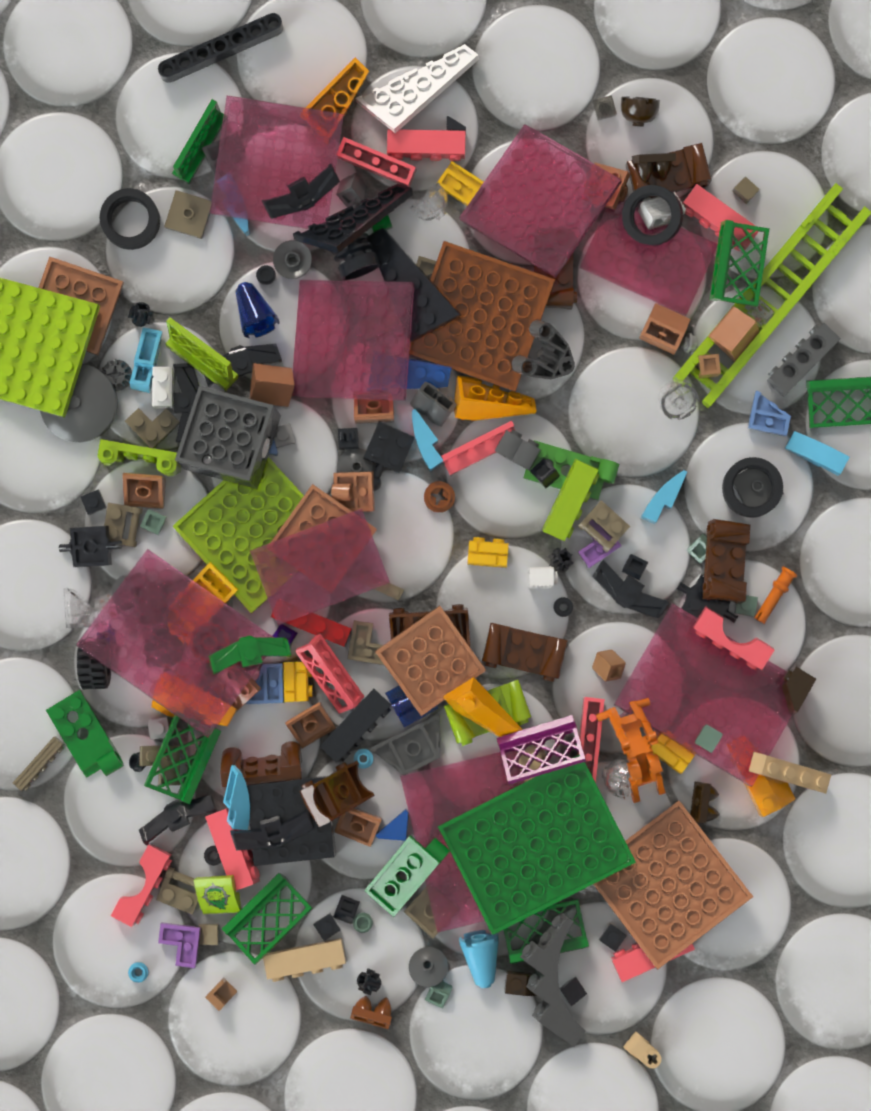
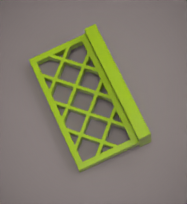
[165,317,238,391]

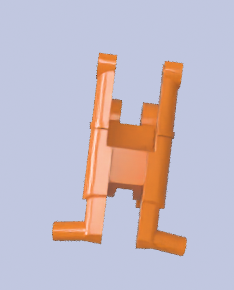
[596,698,666,803]

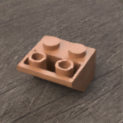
[639,303,691,355]

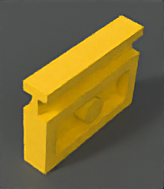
[436,161,484,207]

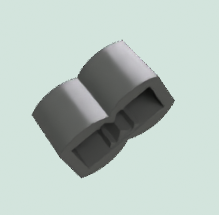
[410,382,457,426]
[495,429,542,471]

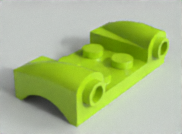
[98,439,182,476]
[444,680,532,746]

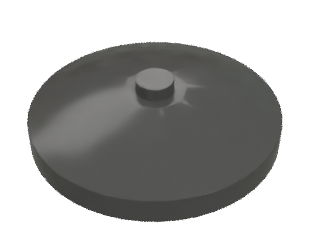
[40,364,118,443]

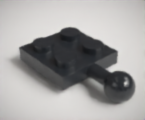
[363,421,415,491]

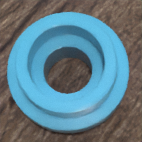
[354,749,373,769]
[128,962,149,983]

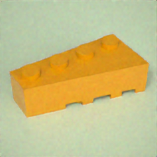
[300,57,369,144]

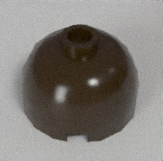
[621,96,660,127]

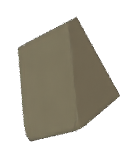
[732,176,760,204]
[199,924,219,945]

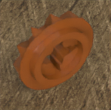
[424,481,455,513]

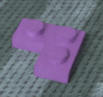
[578,520,621,568]
[158,922,201,968]

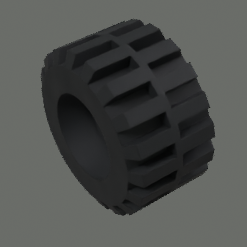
[77,639,111,690]

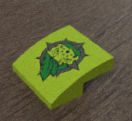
[194,875,242,914]

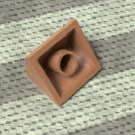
[708,307,760,362]
[250,363,294,407]
[354,391,394,424]
[122,473,166,509]
[285,702,336,749]
[334,807,382,847]

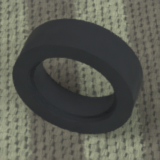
[622,185,683,246]
[99,188,160,250]
[722,457,783,518]

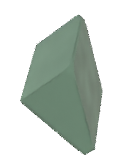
[687,534,707,564]
[694,724,723,753]
[425,981,452,1009]

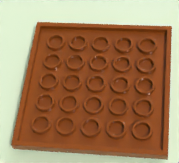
[405,241,555,392]

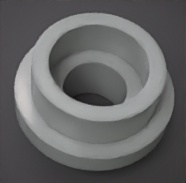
[681,333,697,353]

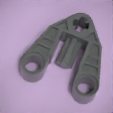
[512,320,575,380]

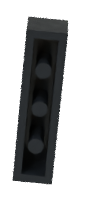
[319,688,392,763]

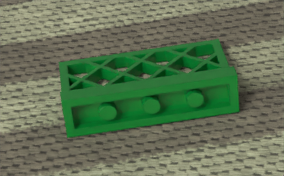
[172,99,228,184]
[709,220,770,307]
[806,377,871,428]
[144,712,221,804]
[222,873,313,965]
[504,900,589,964]

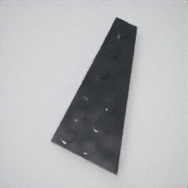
[293,184,413,253]
[368,228,462,342]

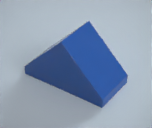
[375,809,409,841]

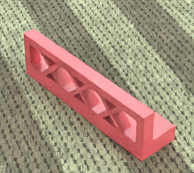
[441,421,515,476]
[295,634,364,714]

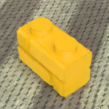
[467,537,509,568]
[283,662,313,702]
[651,731,695,774]

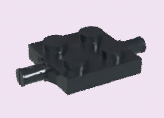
[59,526,122,567]
[676,575,738,623]

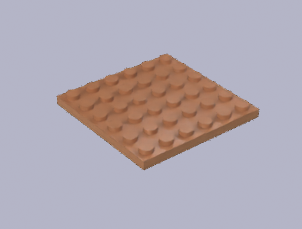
[593,801,753,970]

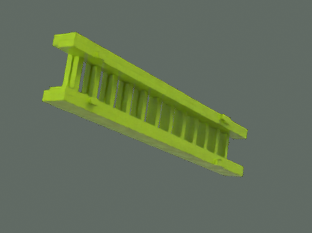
[672,183,871,408]

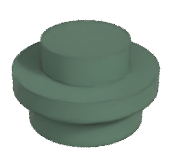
[353,912,373,933]

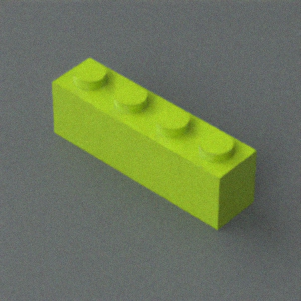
[542,458,599,541]

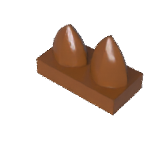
[350,996,392,1029]

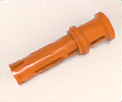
[754,566,798,624]

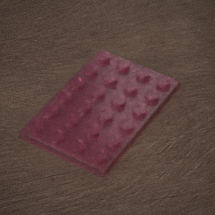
[580,201,718,316]
[250,508,390,626]

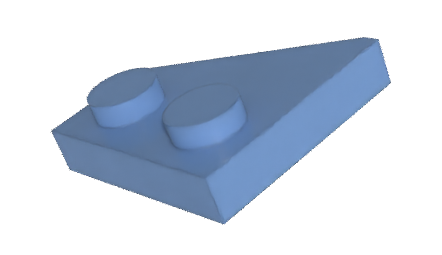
[748,391,791,436]
[246,663,285,704]

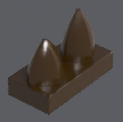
[632,153,676,183]
[690,781,720,823]

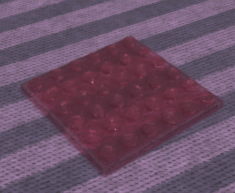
[210,95,344,229]
[459,124,622,278]
[292,280,414,401]

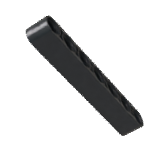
[158,13,283,83]

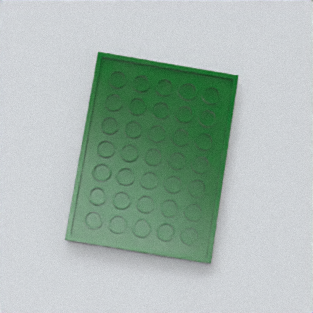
[438,754,636,935]

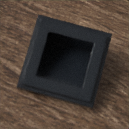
[446,116,466,135]
[530,458,560,488]
[333,895,360,924]
[560,977,587,1006]

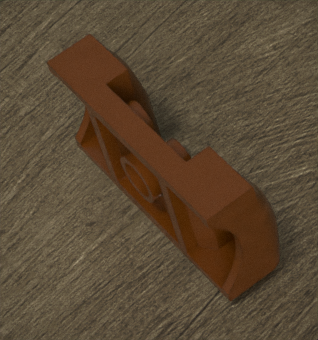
[625,143,712,202]
[534,229,578,310]
[703,519,751,604]
[389,604,470,646]
[482,623,568,682]
[220,741,302,787]
[299,761,375,827]

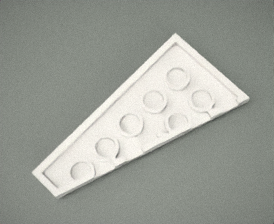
[355,45,479,133]

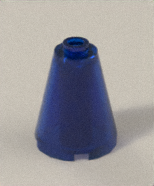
[235,282,280,338]

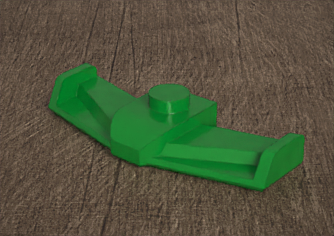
[208,636,291,675]

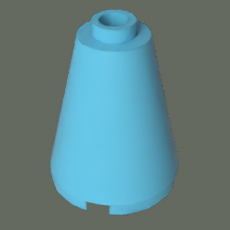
[459,930,499,988]

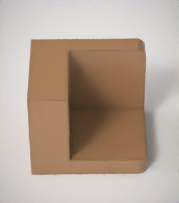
[698,354,721,379]
[592,650,626,682]
[205,977,237,1011]

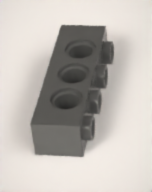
[767,323,841,397]

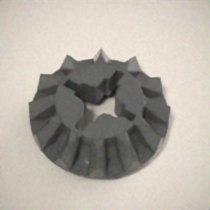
[102,359,132,391]

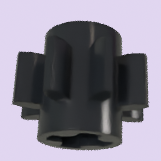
[128,302,154,327]
[548,548,574,572]
[357,968,381,995]

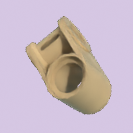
[623,1031,662,1068]

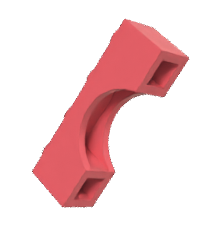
[693,606,775,670]
[111,844,172,927]

